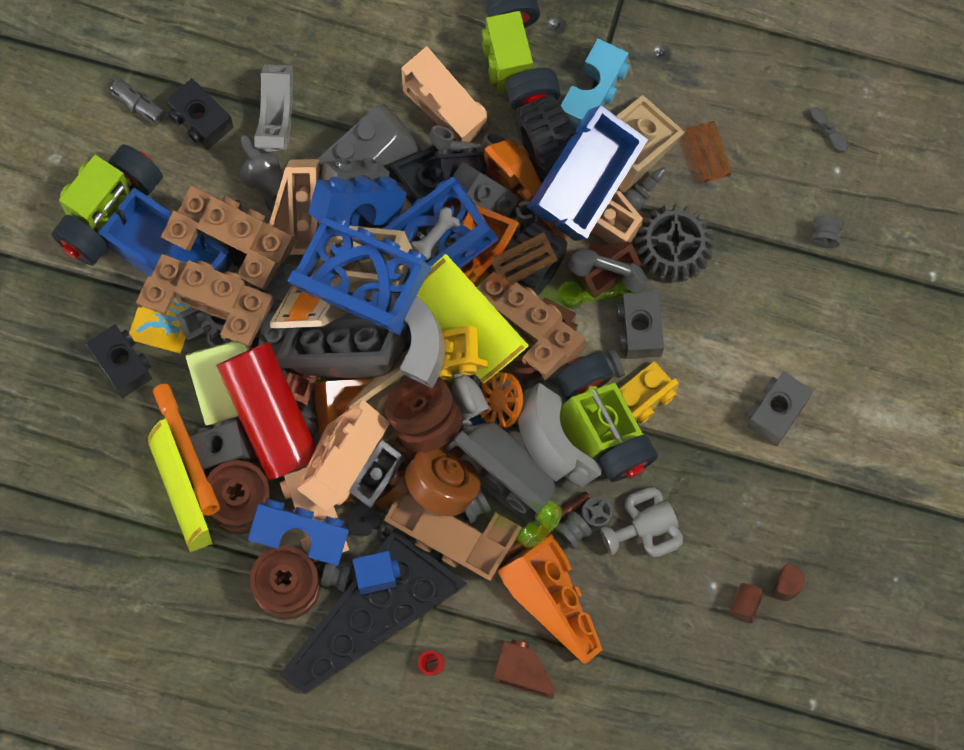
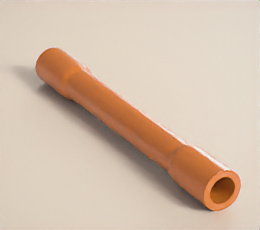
[153,384,220,515]

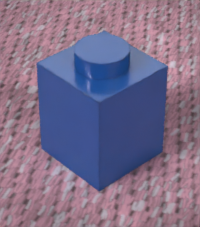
[353,551,401,595]

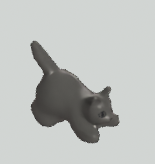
[240,135,283,212]

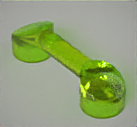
[559,279,635,309]
[516,499,562,548]

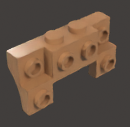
[161,185,298,290]
[136,254,274,349]
[477,271,586,380]
[384,490,523,581]

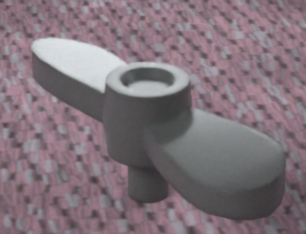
[810,107,848,153]

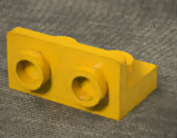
[439,326,488,380]
[619,361,679,424]

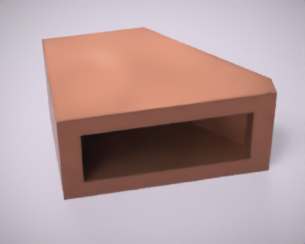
[567,241,641,299]
[493,639,555,700]

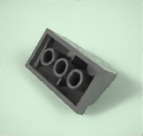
[318,105,430,224]
[276,315,408,379]
[444,422,556,529]

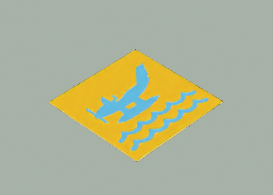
[129,297,191,354]

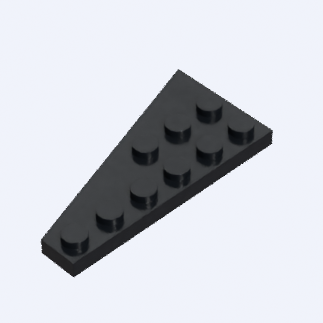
[280,529,467,695]

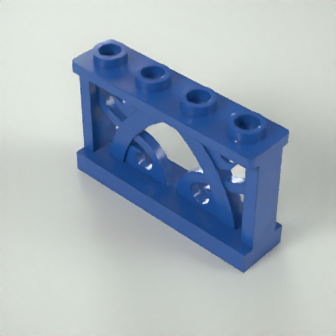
[383,177,499,295]
[287,216,432,335]

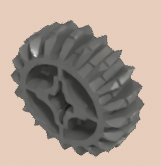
[635,204,715,283]

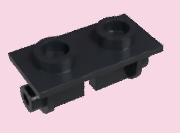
[424,147,487,181]

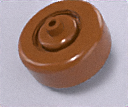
[405,445,481,516]

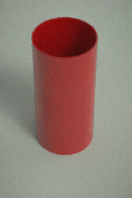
[216,342,316,480]

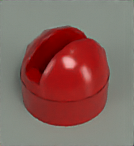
[418,650,445,676]

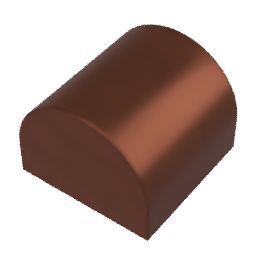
[285,368,317,407]
[773,563,805,601]
[729,583,763,624]

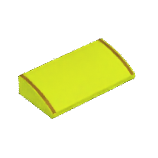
[417,254,529,383]
[148,418,213,552]

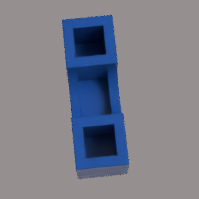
[308,177,407,225]
[248,498,349,566]

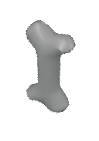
[411,207,460,261]

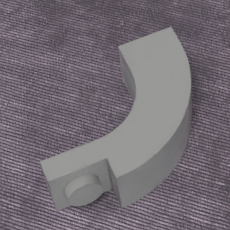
[254,65,293,152]
[369,290,445,388]
[518,383,602,488]

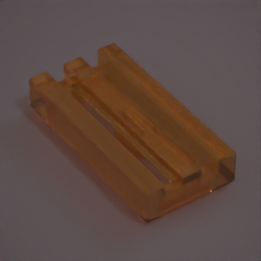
[686,121,732,183]
[490,232,558,288]

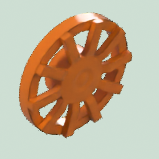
[480,372,523,429]

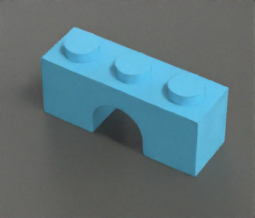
[561,39,630,129]

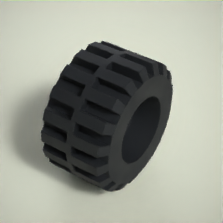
[516,95,574,176]
[497,222,568,296]

